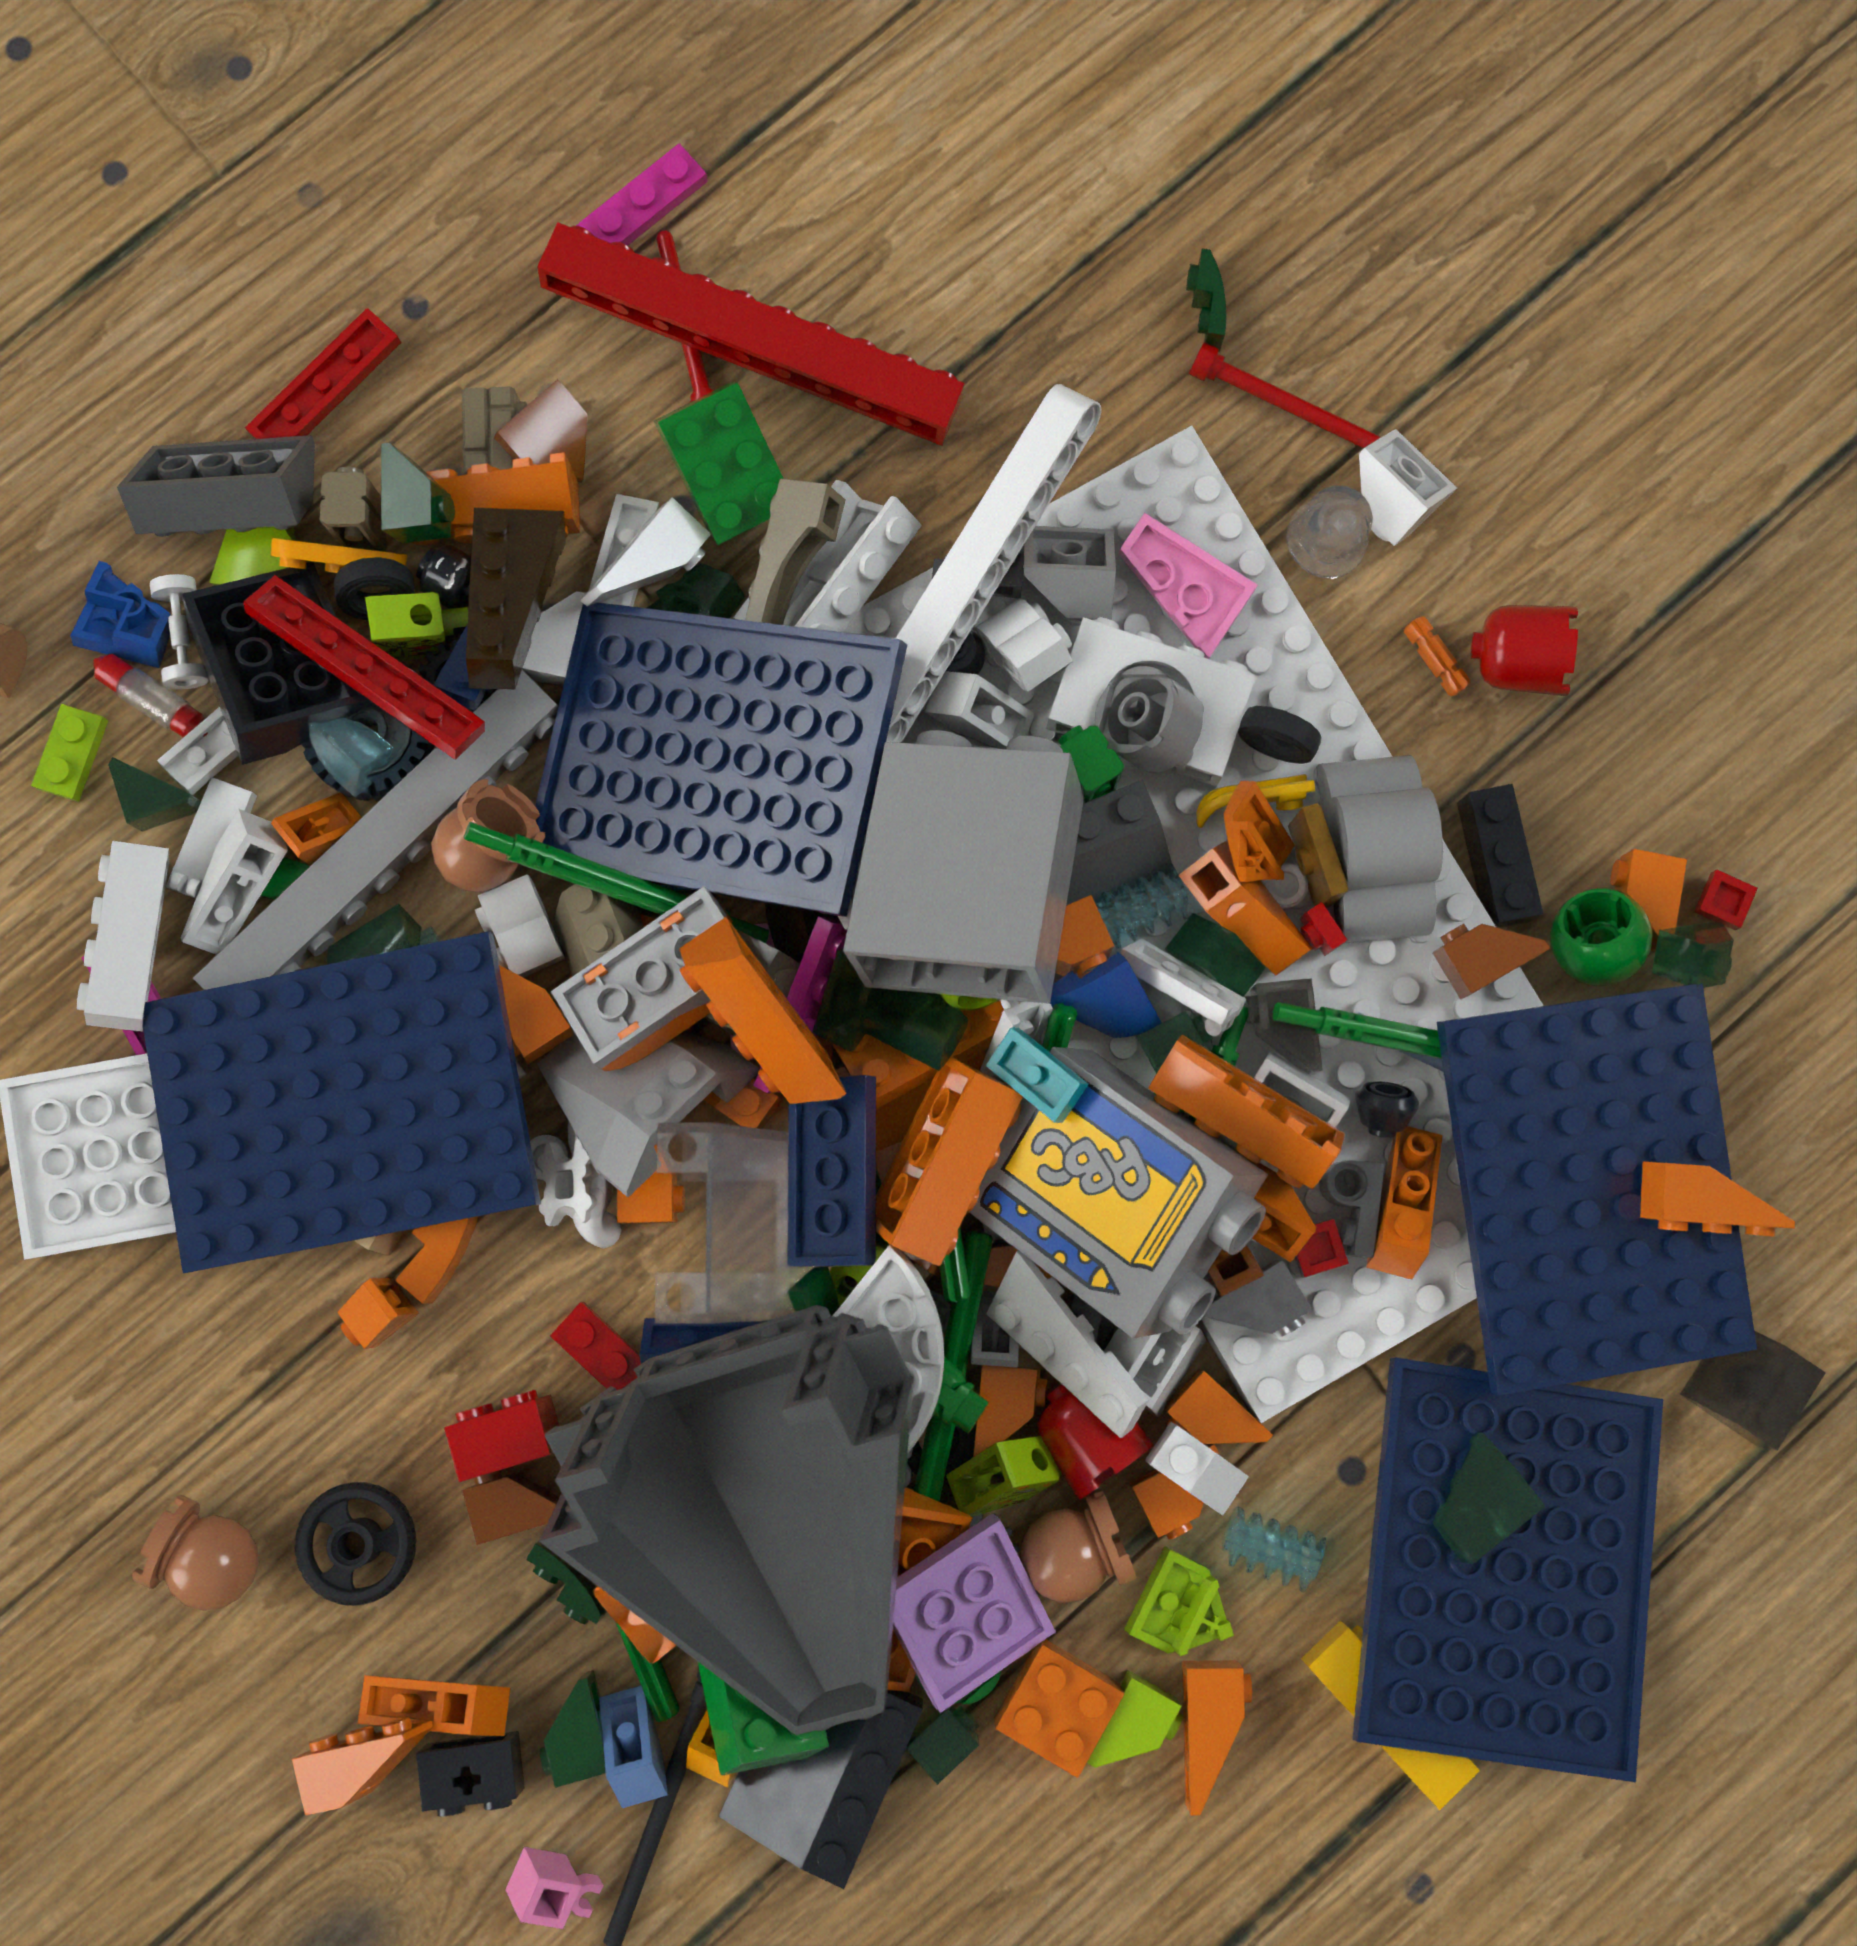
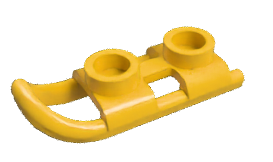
[1196,774,1315,828]

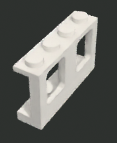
[733,480,922,632]

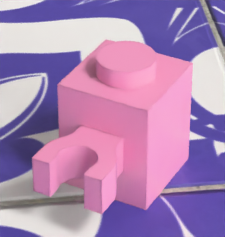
[505,1847,603,1929]

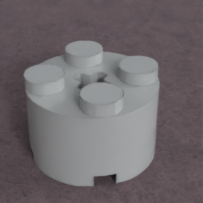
[1095,666,1204,772]

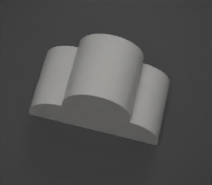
[1316,755,1443,944]

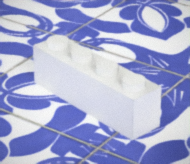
[77,841,169,1032]

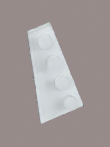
[986,1250,1149,1438]

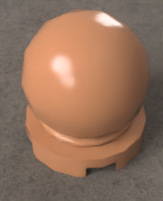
[431,779,545,893]
[1020,1490,1137,1604]
[132,1495,259,1611]

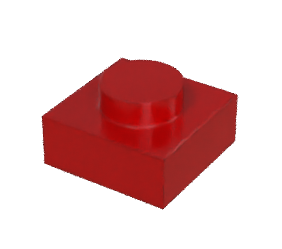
[1694,870,1758,930]
[1299,902,1347,956]
[1295,1219,1349,1278]

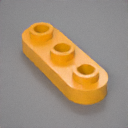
[270,538,408,573]

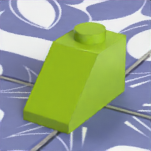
[1087,1670,1183,1768]

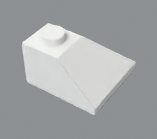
[1359,429,1457,546]

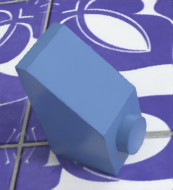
[599,1686,668,1808]

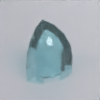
[309,718,393,797]

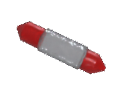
[93,654,208,738]

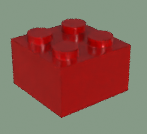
[444,1389,559,1482]

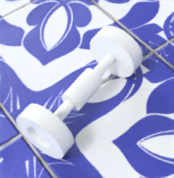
[150,574,209,689]

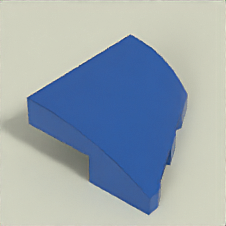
[70,561,171,668]
[1050,952,1162,1038]

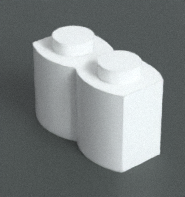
[975,598,1073,692]
[475,874,566,978]

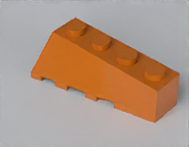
[412,452,580,545]
[1148,1035,1345,1190]

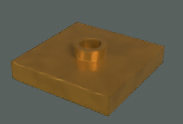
[1288,803,1348,908]

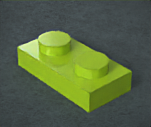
[31,704,109,802]

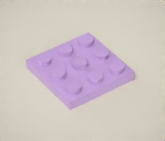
[893,1513,1056,1713]

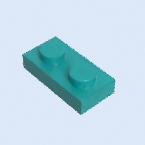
[986,1027,1089,1123]

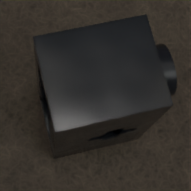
[416,1731,525,1817]

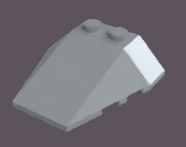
[537,1031,759,1197]

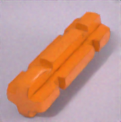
[1404,616,1470,697]

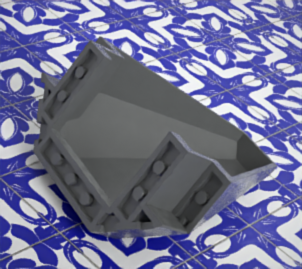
[539,1305,914,1735]

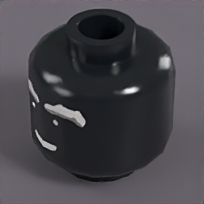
[416,544,471,609]

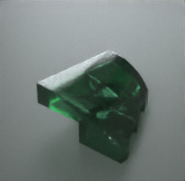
[646,562,746,618]
[327,904,422,965]
[860,989,968,1071]
[1433,1432,1545,1564]

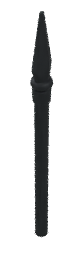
[603,1671,707,1946]

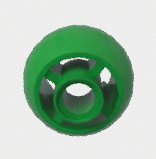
[1550,888,1653,986]

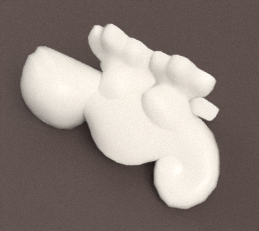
[537,1122,622,1249]

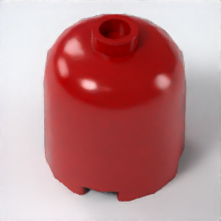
[1470,605,1578,696]
[1037,1384,1154,1500]

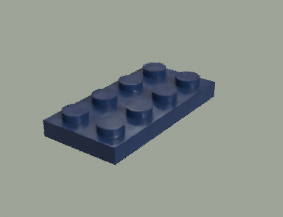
[788,1075,876,1267]

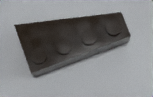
[466,508,566,690]

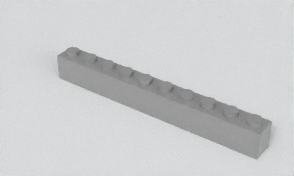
[193,670,558,990]

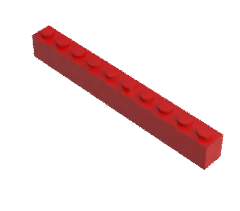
[537,222,965,446]

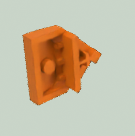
[1223,781,1295,882]

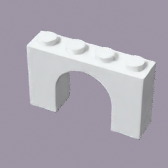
[1046,617,1256,786]

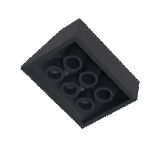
[182,562,371,765]
[719,1690,923,1889]

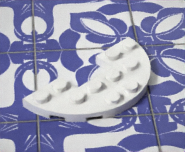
[833,1245,944,1452]

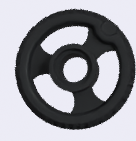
[294,1482,417,1606]

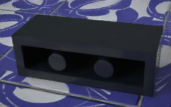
[1457,784,1544,928]

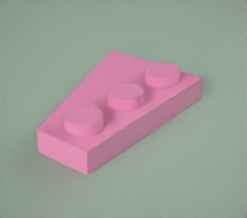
[1119,513,1258,659]

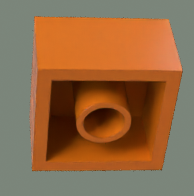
[994,1639,1125,1778]

